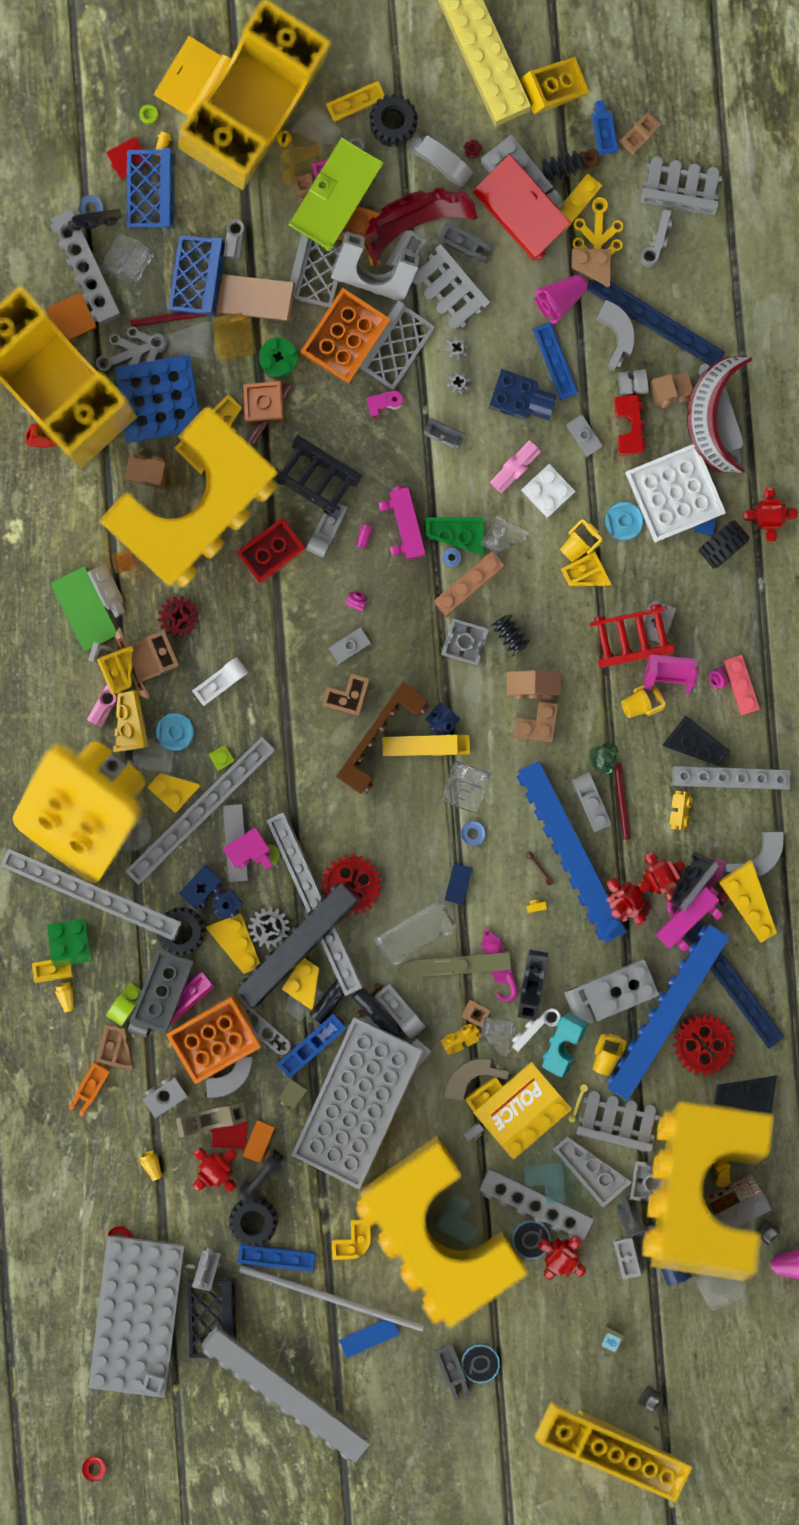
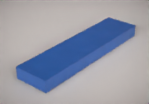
[533,322,578,401]
[237,1243,316,1272]

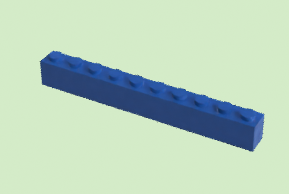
[516,761,626,943]
[607,924,729,1101]

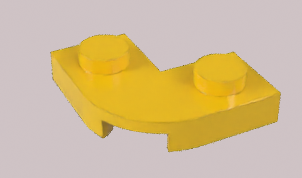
[332,1219,371,1260]

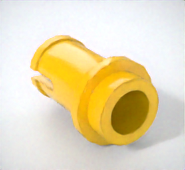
[155,132,172,157]

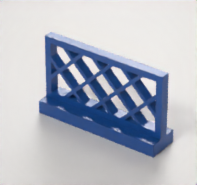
[127,148,175,229]
[168,235,225,317]

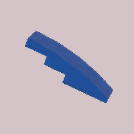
[277,1014,346,1079]

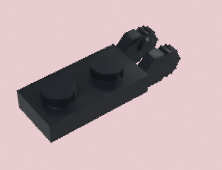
[67,209,122,232]

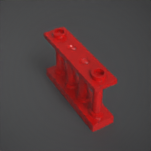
[589,603,677,668]

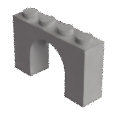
[331,231,420,302]

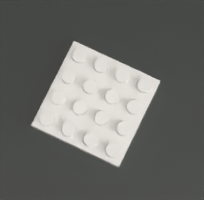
[625,444,726,543]

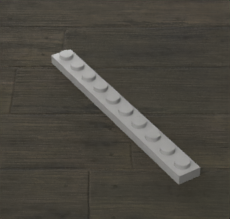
[125,737,275,885]
[266,812,364,996]
[1,849,182,941]

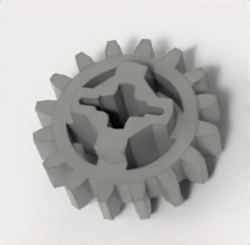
[248,907,290,949]

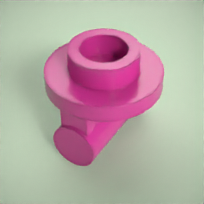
[345,591,367,612]
[709,667,730,689]

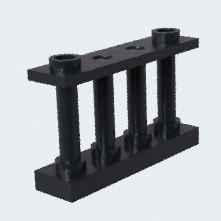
[273,435,363,518]
[238,1147,287,1204]

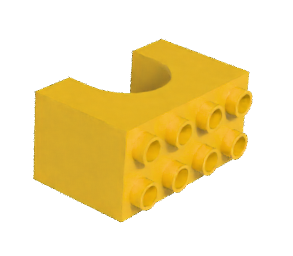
[178,0,330,190]
[0,286,137,468]
[99,407,278,588]
[643,1102,773,1281]
[356,1136,527,1328]

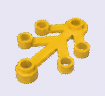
[573,197,623,255]

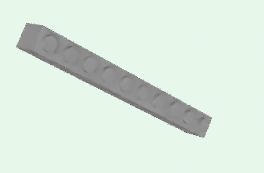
[202,1325,370,1463]

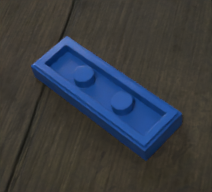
[339,1319,399,1358]

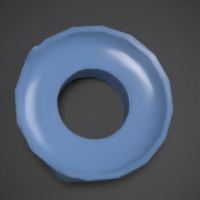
[78,194,103,214]
[461,821,485,846]

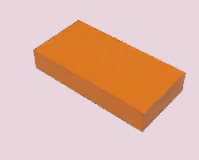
[243,1120,275,1163]

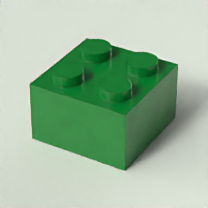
[47,918,93,967]

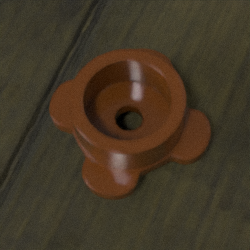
[579,148,600,170]

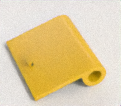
[153,36,231,116]

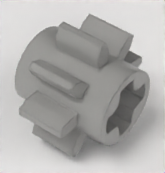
[445,336,469,361]
[447,371,470,396]

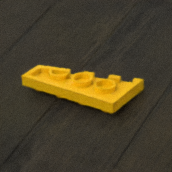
[174,394,242,476]
[719,860,777,943]

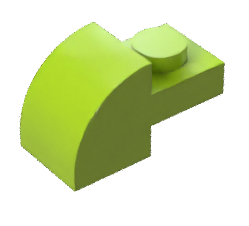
[106,982,142,1027]

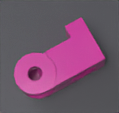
[366,391,403,419]

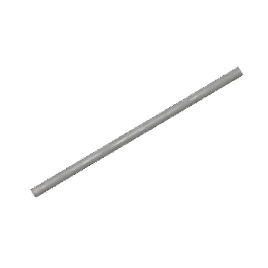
[239,1265,425,1332]

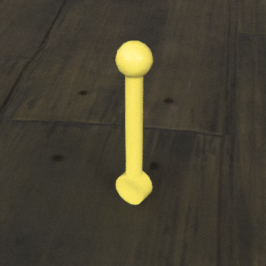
[569,1084,588,1123]

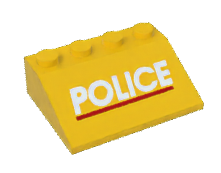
[473,1062,572,1160]

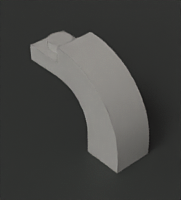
[407,134,474,188]
[597,300,634,371]
[724,832,783,877]
[206,1056,252,1098]

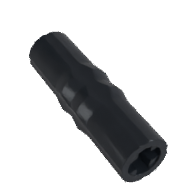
[310,979,345,1024]
[352,987,402,1036]

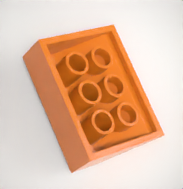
[300,288,391,384]
[166,993,261,1084]

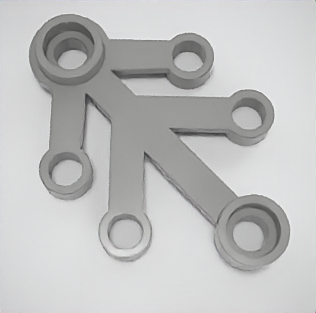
[96,327,167,372]

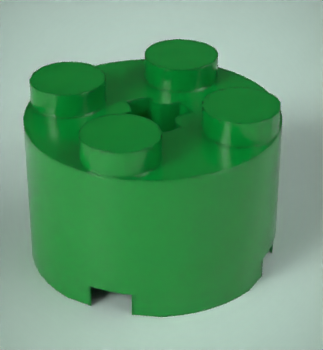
[259,338,298,380]

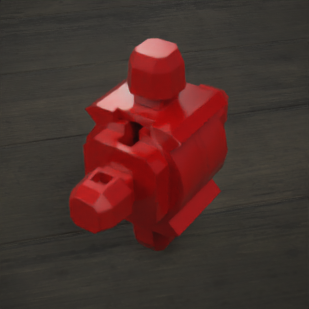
[743,487,798,542]
[636,851,686,903]
[606,877,646,925]
[193,1147,237,1192]
[538,1235,587,1280]

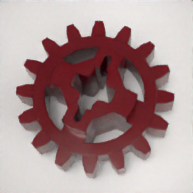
[158,596,199,637]

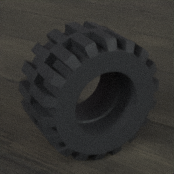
[370,94,417,147]
[698,520,750,569]
[156,907,206,956]
[229,1196,278,1247]

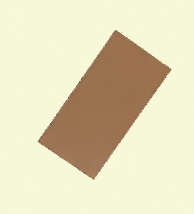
[216,274,295,322]

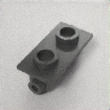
[423,418,465,449]
[617,1196,646,1237]

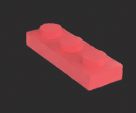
[723,655,760,715]

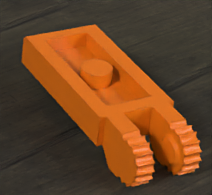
[69,1061,111,1117]

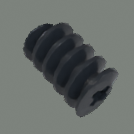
[542,151,584,182]
[490,614,530,657]

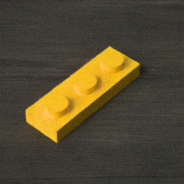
[326,81,385,123]
[559,173,602,231]

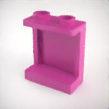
[644,655,699,694]

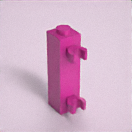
[379,485,425,560]
[655,885,723,952]

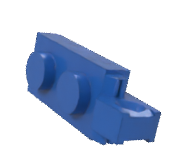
[592,100,618,155]

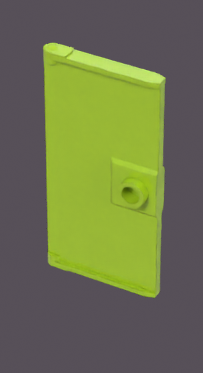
[288,137,384,251]

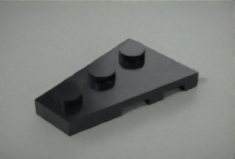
[661,716,731,766]
[670,852,719,911]
[714,1075,777,1114]

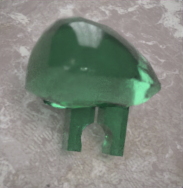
[589,741,619,774]

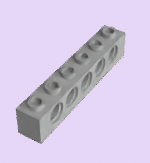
[50,209,121,326]
[672,766,790,790]
[479,1167,594,1240]

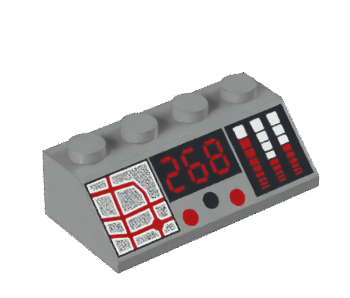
[702,1173,771,1229]

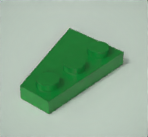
[426,517,484,556]

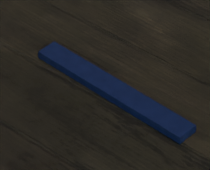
[587,279,725,367]
[685,921,784,1049]

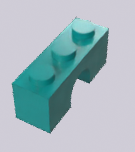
[542,1013,589,1078]

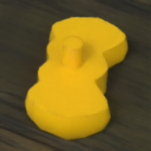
[714,1161,731,1187]

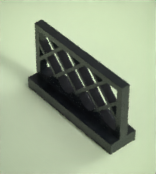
[187,1278,237,1358]

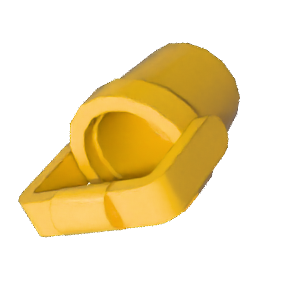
[560,519,603,562]
[621,684,666,718]
[592,1034,627,1076]

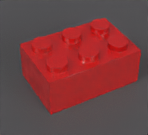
[236,518,306,585]

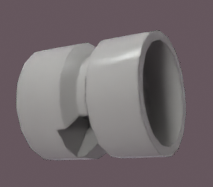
[618,369,648,396]

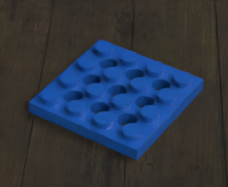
[115,354,200,443]

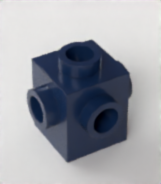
[425,702,460,735]
[213,889,244,919]

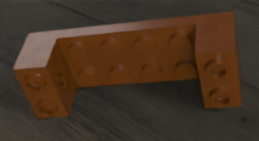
[336,682,429,795]

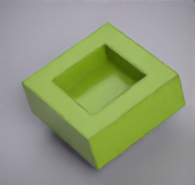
[209,745,235,771]

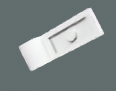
[192,657,248,706]
[512,1008,560,1052]

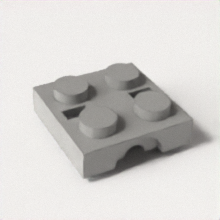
[441,618,489,666]
[629,1160,661,1201]

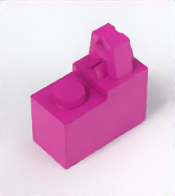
[223,827,273,870]

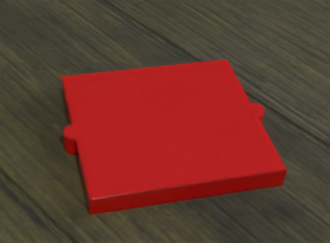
[106,137,149,180]
[210,1121,248,1149]

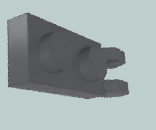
[438,223,494,263]
[434,1343,470,1400]

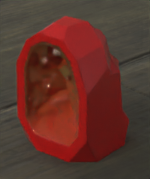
[25,423,58,448]

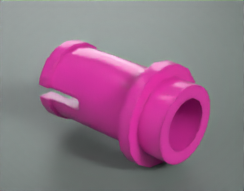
[355,524,373,549]

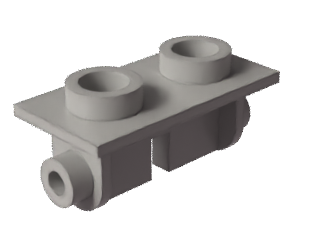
[192,1249,221,1291]

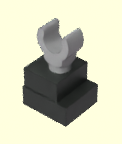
[754,1219,781,1246]
[638,1385,663,1412]

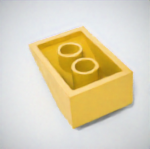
[519,57,590,115]

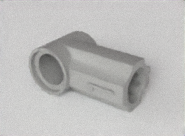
[223,219,245,259]

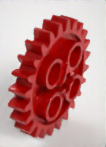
[320,854,383,916]
[673,1013,736,1077]

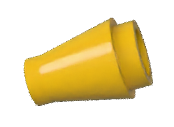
[55,982,75,1012]
[139,1150,163,1181]

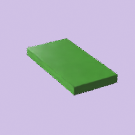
[50,566,117,652]

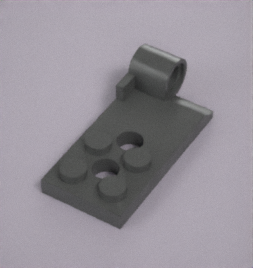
[128,949,194,1038]

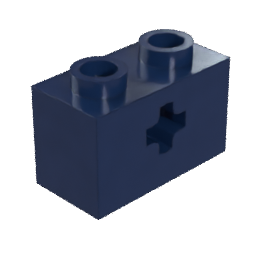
[178,865,223,909]

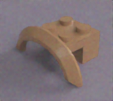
[115,628,179,699]

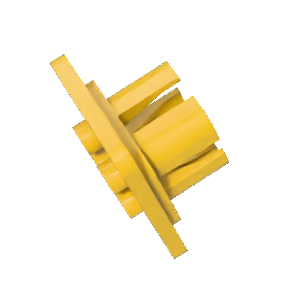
[13,741,145,883]

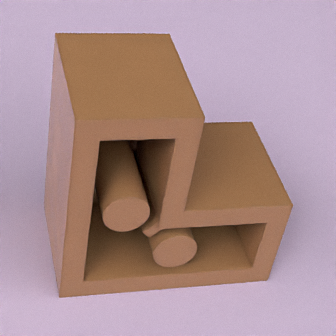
[649,371,693,409]
[124,455,168,490]
[507,671,561,699]
[322,674,370,717]
[513,701,558,743]

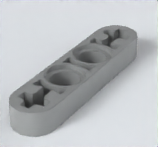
[239,999,291,1055]

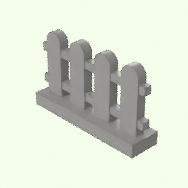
[640,157,722,216]
[412,244,492,328]
[575,1091,659,1153]

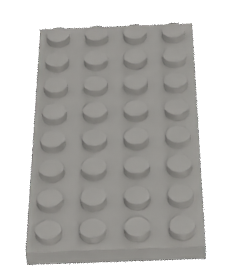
[291,1016,424,1190]
[88,1235,185,1398]

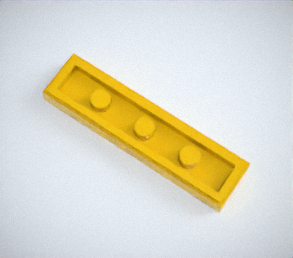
[382,735,459,756]

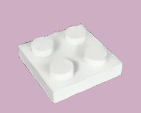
[521,464,575,518]

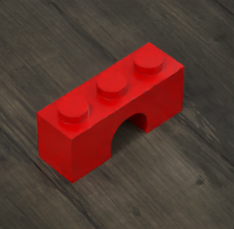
[614,395,646,456]

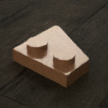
[572,248,611,287]
[96,1024,132,1071]

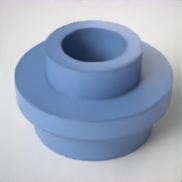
[442,548,461,567]

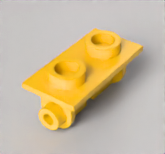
[669,791,693,831]
[440,1023,482,1055]

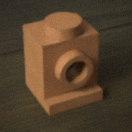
[461,999,492,1028]

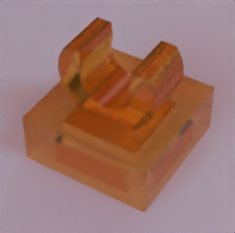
[111,550,135,574]

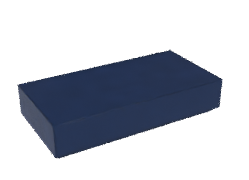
[444,863,472,905]

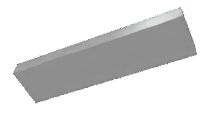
[223,804,248,882]

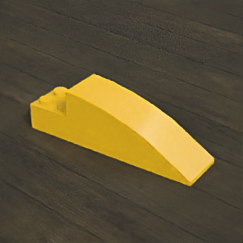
[535,1402,692,1502]

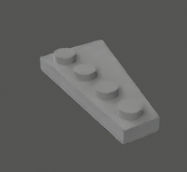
[553,1136,632,1207]

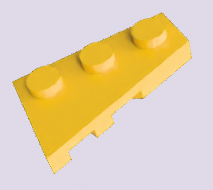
[113,690,149,752]
[205,913,261,974]

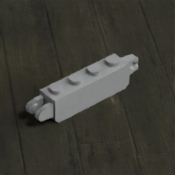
[698,363,744,465]

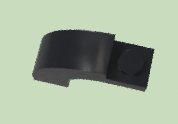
[517,950,549,1020]

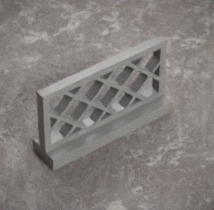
[290,232,346,308]
[359,300,435,391]

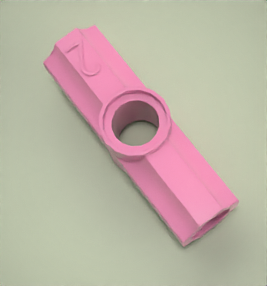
[490,440,541,494]
[87,685,121,728]

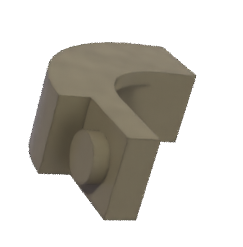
[444,1058,509,1101]
[176,1102,248,1137]

